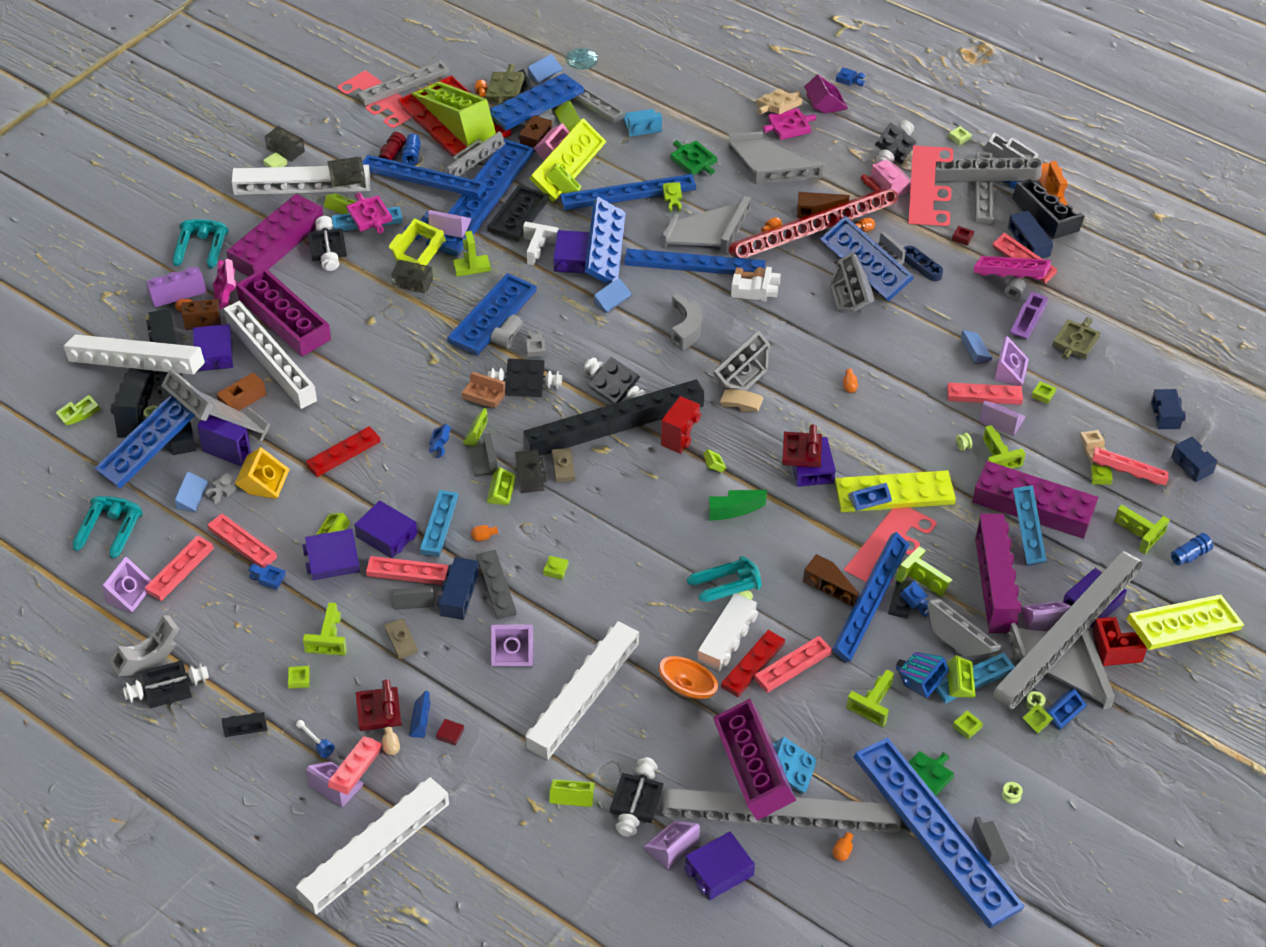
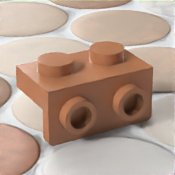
[462,372,505,409]

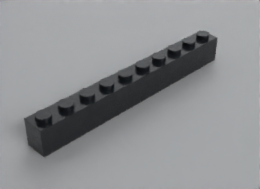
[146,308,196,455]
[523,379,704,459]

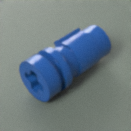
[402,134,421,165]
[1171,533,1213,565]

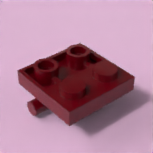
[782,424,822,468]
[356,679,402,731]

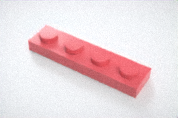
[992,233,1057,284]
[947,383,1023,405]
[1092,447,1169,486]
[207,514,277,568]
[145,535,214,601]
[366,556,449,585]
[754,636,832,693]
[328,736,382,795]

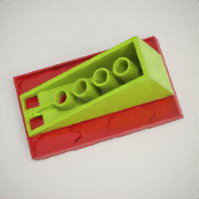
[398,75,512,157]

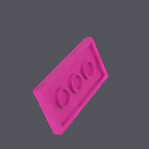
[974,256,1051,279]

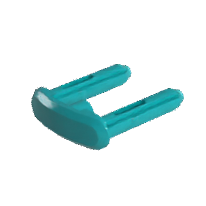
[172,219,229,269]
[72,496,143,559]
[686,556,762,602]

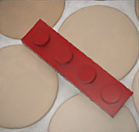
[306,426,381,477]
[721,629,785,697]

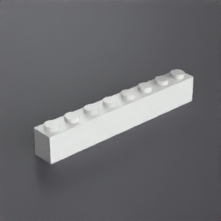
[232,165,370,195]
[224,301,317,409]
[63,334,205,375]
[525,621,639,760]
[296,777,449,915]

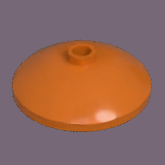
[658,656,718,699]

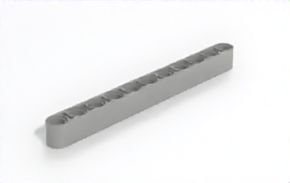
[993,551,1143,709]
[662,789,901,833]

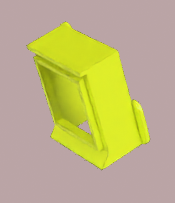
[389,218,446,274]

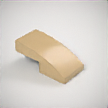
[720,389,763,412]
[1080,430,1106,465]

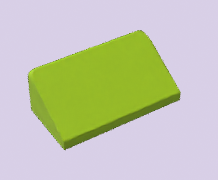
[554,100,580,131]
[547,164,582,193]
[324,193,357,214]
[463,408,487,447]
[486,467,516,505]
[316,512,350,535]
[947,655,976,698]
[549,779,595,807]

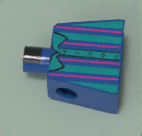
[896,652,949,698]

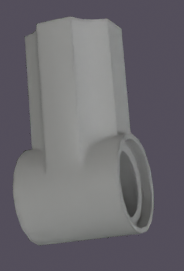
[491,315,523,348]

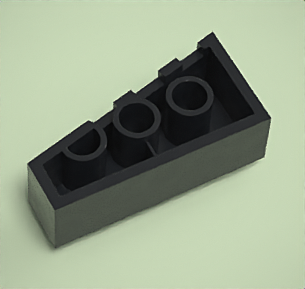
[1012,179,1085,239]
[111,368,154,438]

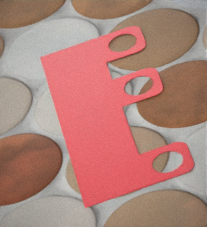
[337,70,412,128]
[909,145,953,226]
[844,507,937,587]

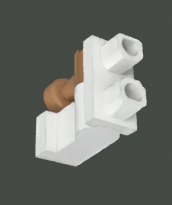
[731,267,781,302]

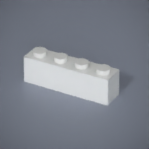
[697,593,758,672]

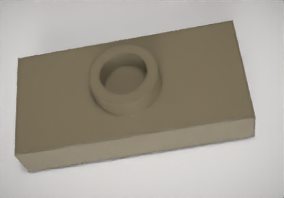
[552,448,575,483]
[384,618,418,659]

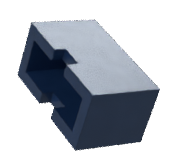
[1151,389,1185,429]
[1171,436,1217,482]

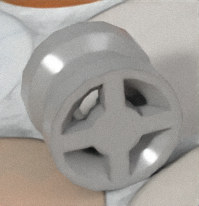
[1004,277,1026,300]

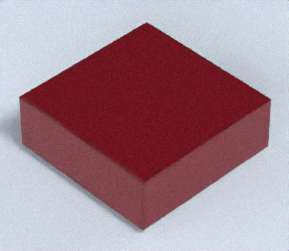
[952,226,975,246]
[436,719,464,746]

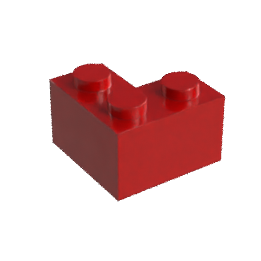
[661,396,701,454]
[1092,617,1147,666]

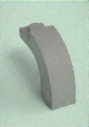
[671,293,702,351]
[109,615,179,676]

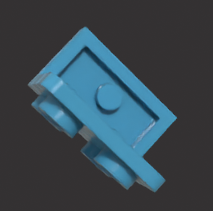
[623,109,662,137]
[772,737,816,793]

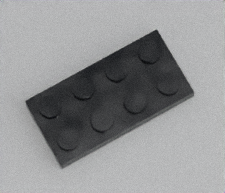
[487,185,549,241]

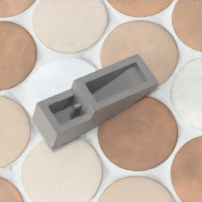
[983,132,1039,158]

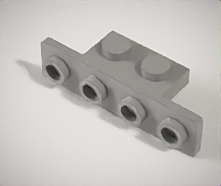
[447,132,505,176]

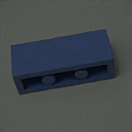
[1008,210,1053,258]
[437,557,479,620]

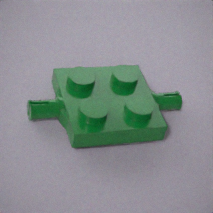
[670,140,717,175]
[908,751,954,796]

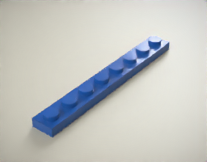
[360,155,486,198]
[560,174,696,210]
[625,248,765,275]
[832,532,910,663]

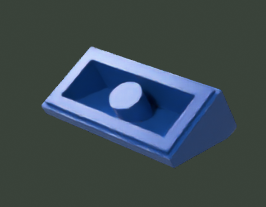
[848,483,892,511]
[1045,689,1087,730]
[409,691,431,738]

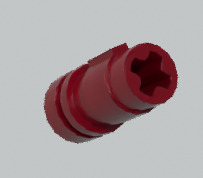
[378,132,406,160]

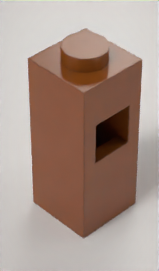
[217,372,266,411]

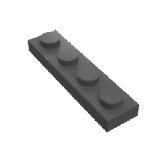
[476,550,516,619]

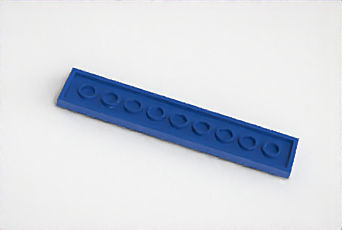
[426,139,534,257]
[853,737,1025,929]

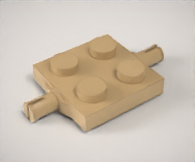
[756,89,802,115]

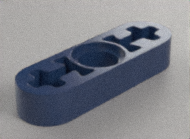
[904,246,943,281]

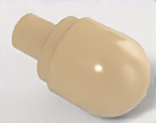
[382,727,400,755]

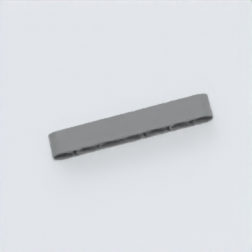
[935,158,1042,182]

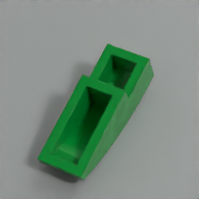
[708,490,767,521]

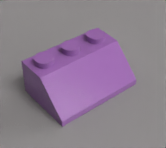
[146,267,207,307]

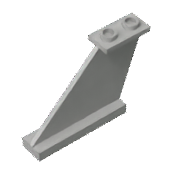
[729,131,823,185]
[661,196,751,253]
[162,369,270,441]
[1007,623,1115,709]

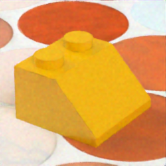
[235,447,290,499]

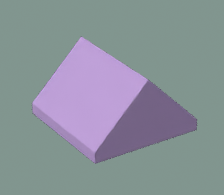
[428,210,471,238]
[995,336,1029,386]
[980,401,1026,436]
[101,557,152,613]
[1021,601,1071,631]
[491,624,533,666]
[306,762,364,808]
[644,820,700,870]

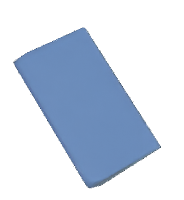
[528,54,562,84]
[594,278,632,313]
[961,330,992,364]
[175,472,208,512]

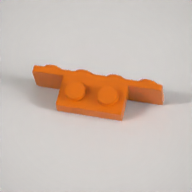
[1038,161,1068,206]

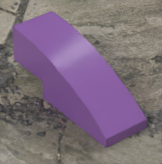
[1010,291,1048,339]

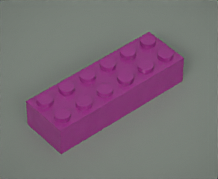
[226,194,323,277]
[236,268,331,357]
[972,461,1099,539]
[975,514,1021,633]
[713,698,796,821]

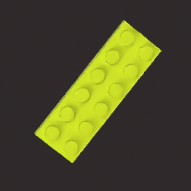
[529,118,606,202]
[835,470,956,512]
[1126,595,1244,650]

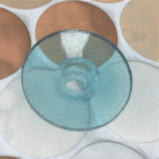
[566,48,598,69]

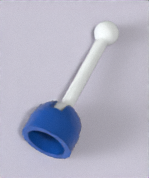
[296,720,335,758]

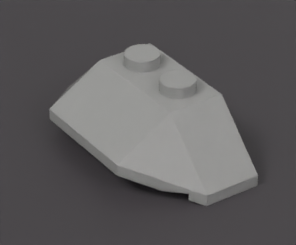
[830,252,875,312]
[713,330,770,391]
[927,599,1002,657]

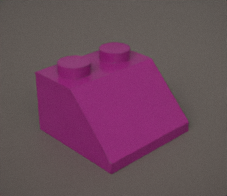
[804,74,848,114]

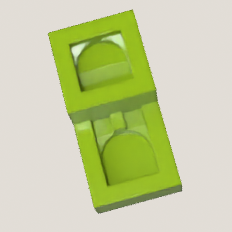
[56,394,101,425]

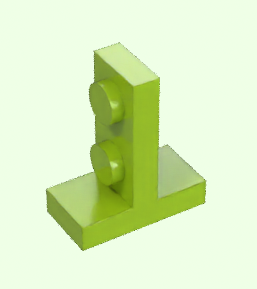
[453,231,491,277]
[983,425,1026,469]
[1114,504,1170,554]
[894,546,952,597]
[303,602,347,656]
[846,670,894,727]

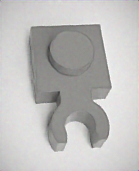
[526,329,546,357]
[205,472,239,504]

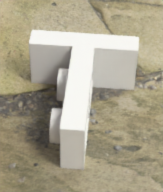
[523,222,559,265]

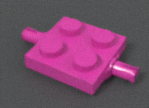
[762,108,816,140]
[347,192,392,234]
[213,259,236,309]

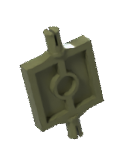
[485,64,525,106]
[1052,317,1101,361]

